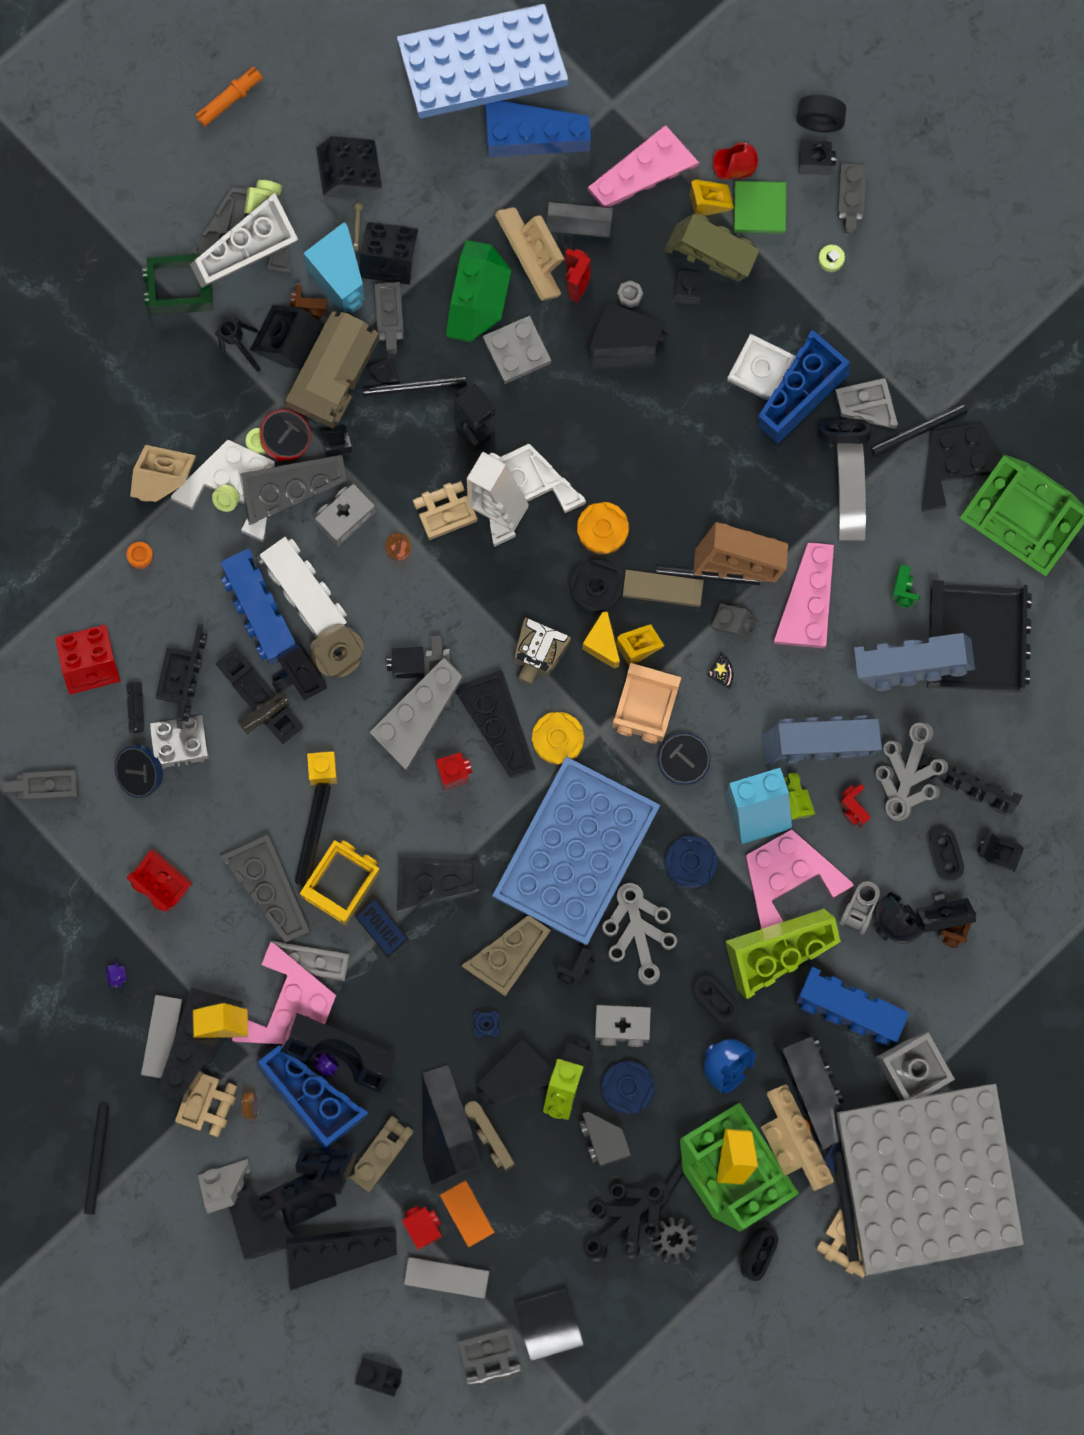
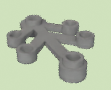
[876,722,948,821]
[602,883,677,986]

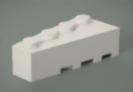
[190,193,298,288]
[467,452,529,532]
[256,537,347,639]

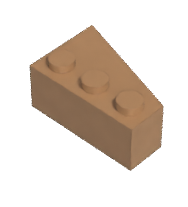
[693,522,788,583]

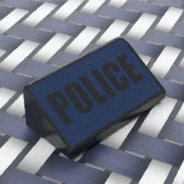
[355,898,409,957]

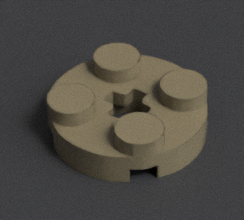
[310,624,364,678]

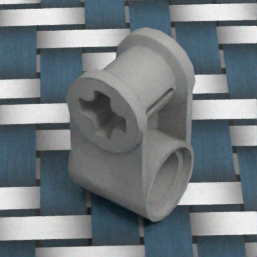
[839,881,880,935]

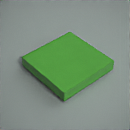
[734,181,786,234]

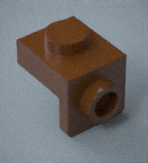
[291,283,328,319]
[937,923,971,949]

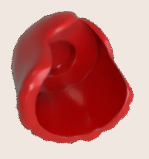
[713,142,759,180]

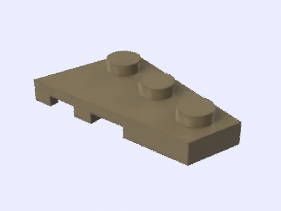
[461,915,551,997]

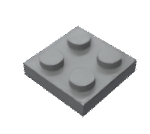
[483,316,551,384]

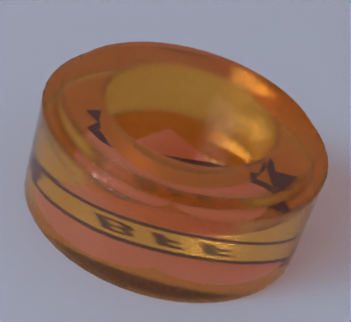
[385,533,412,561]
[242,1092,258,1120]

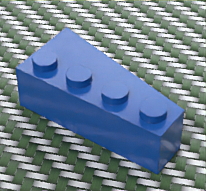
[485,101,591,157]
[759,330,850,444]
[220,548,296,666]
[796,967,909,1047]
[257,1045,368,1149]

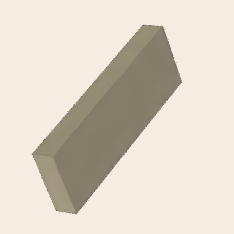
[622,570,704,607]

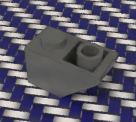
[579,1112,631,1167]

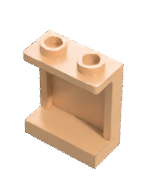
[612,663,681,744]

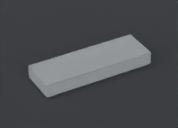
[265,941,350,982]
[141,995,183,1079]
[404,1257,489,1299]

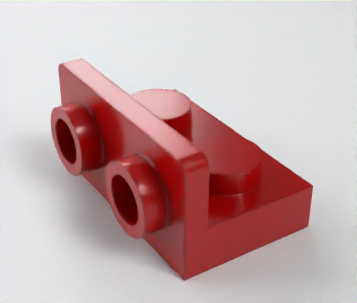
[565,249,592,303]

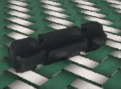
[126,682,144,734]

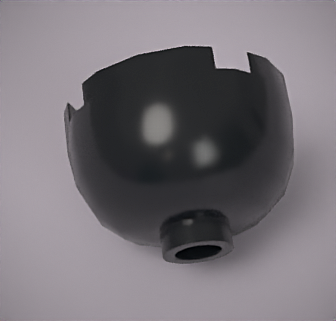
[875,891,924,944]

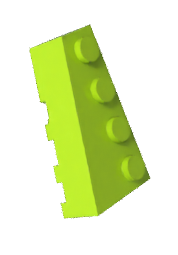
[725,909,841,999]

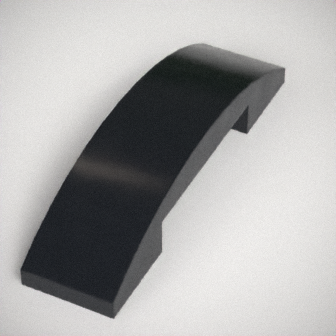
[215,647,303,744]

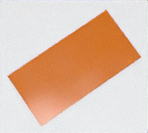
[440,1180,495,1247]

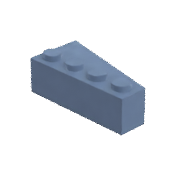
[854,633,975,691]
[762,715,882,766]

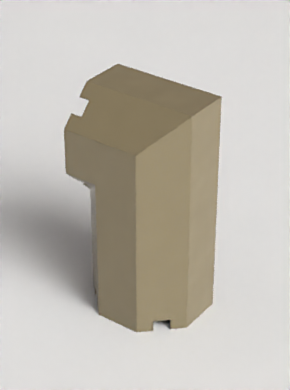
[285,311,379,429]

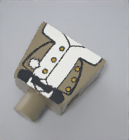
[514,618,571,686]

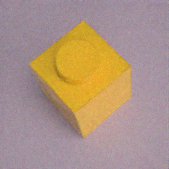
[307,752,337,786]

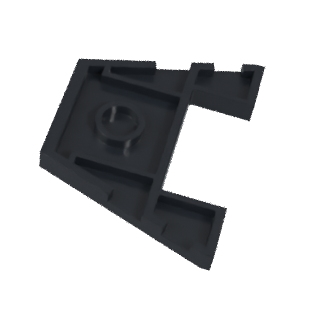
[922,423,1003,512]

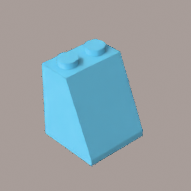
[304,222,364,313]
[725,768,792,845]

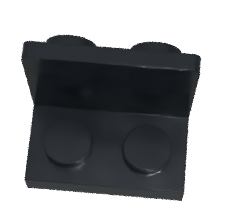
[316,136,382,196]
[359,222,418,285]

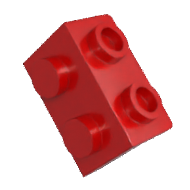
[126,849,193,912]

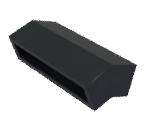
[547,202,613,237]

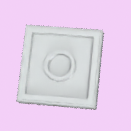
[727,334,796,400]

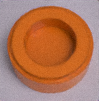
[126,542,153,569]

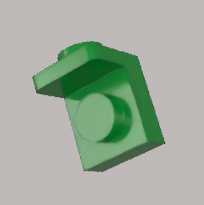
[891,565,920,608]

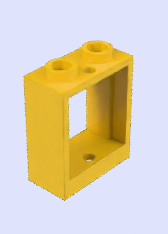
[300,840,380,926]

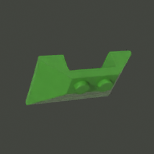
[960,454,1084,576]
[680,1103,799,1231]

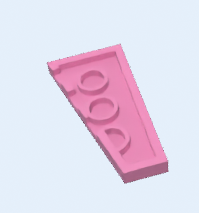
[588,125,699,208]
[773,543,834,649]

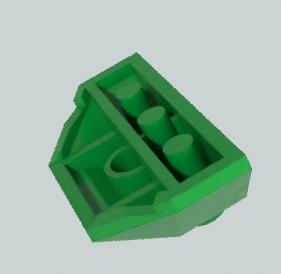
[446,240,511,342]

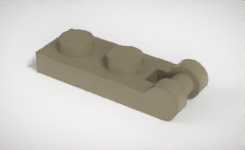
[465,1101,515,1171]
[348,1115,414,1193]

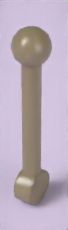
[353,202,363,253]

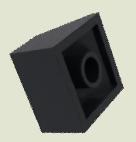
[250,305,324,369]

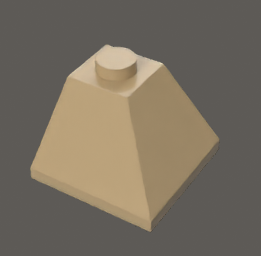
[130,445,196,502]

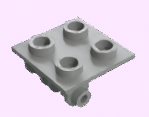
[150,715,209,769]

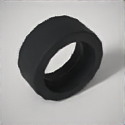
[796,95,847,133]

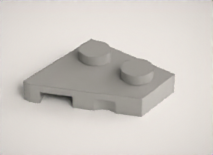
[835,378,898,428]

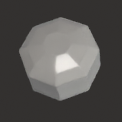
[617,281,643,308]

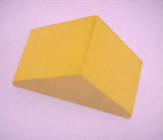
[689,180,734,216]
[582,612,620,668]
[616,624,664,666]
[193,1003,248,1038]
[717,1129,758,1184]

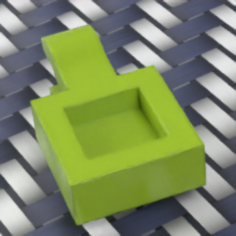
[784,772,815,820]

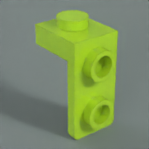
[543,1059,584,1120]

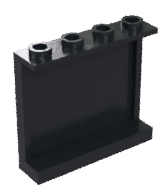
[927,580,1032,693]

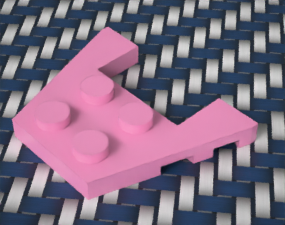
[745,830,854,929]
[232,942,336,1044]

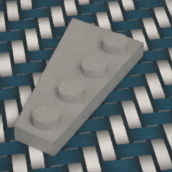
[370,658,464,770]

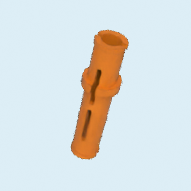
[195,66,263,127]

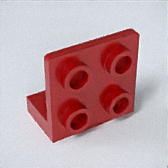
[55,625,121,695]

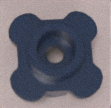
[473,1011,500,1038]

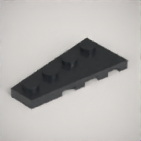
[455,670,536,779]

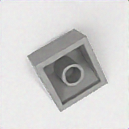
[875,1032,955,1101]

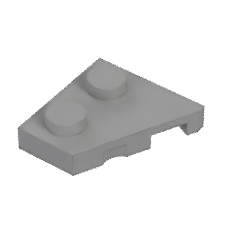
[198,1159,251,1214]

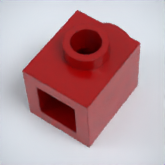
[436,752,472,791]
[402,1206,442,1251]

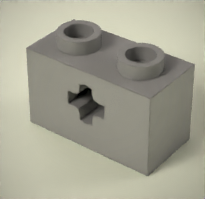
[315,484,376,547]
[595,1005,651,1047]

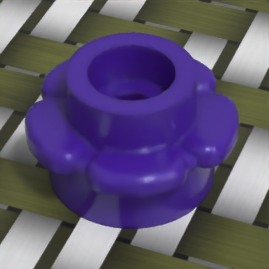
[106,962,126,988]
[315,1054,339,1076]

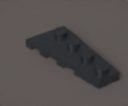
[918,753,1023,814]
[286,1226,397,1291]

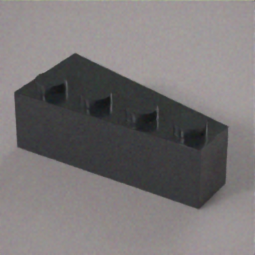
[158,987,244,1103]
[773,1031,843,1149]

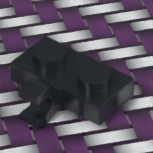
[272,643,327,700]
[917,891,976,933]

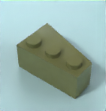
[664,214,759,282]

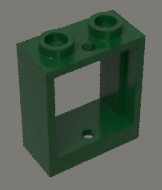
[143,254,214,315]

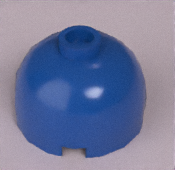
[704,1039,756,1094]

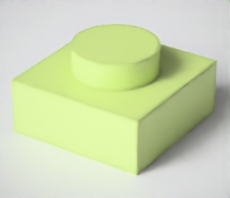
[244,187,275,214]

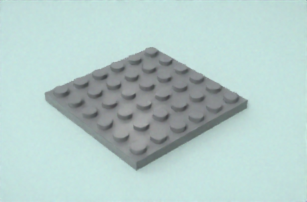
[837,1083,1024,1275]

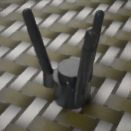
[215,317,261,372]

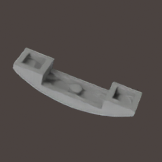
[836,443,866,541]

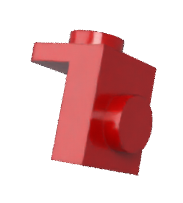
[840,784,871,829]

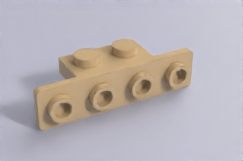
[495,208,564,301]
[761,1085,834,1191]

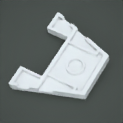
[171,440,275,542]
[489,444,586,547]

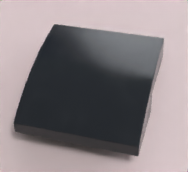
[514,1288,583,1361]

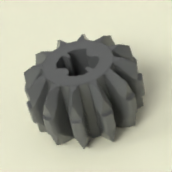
[651,1217,697,1264]

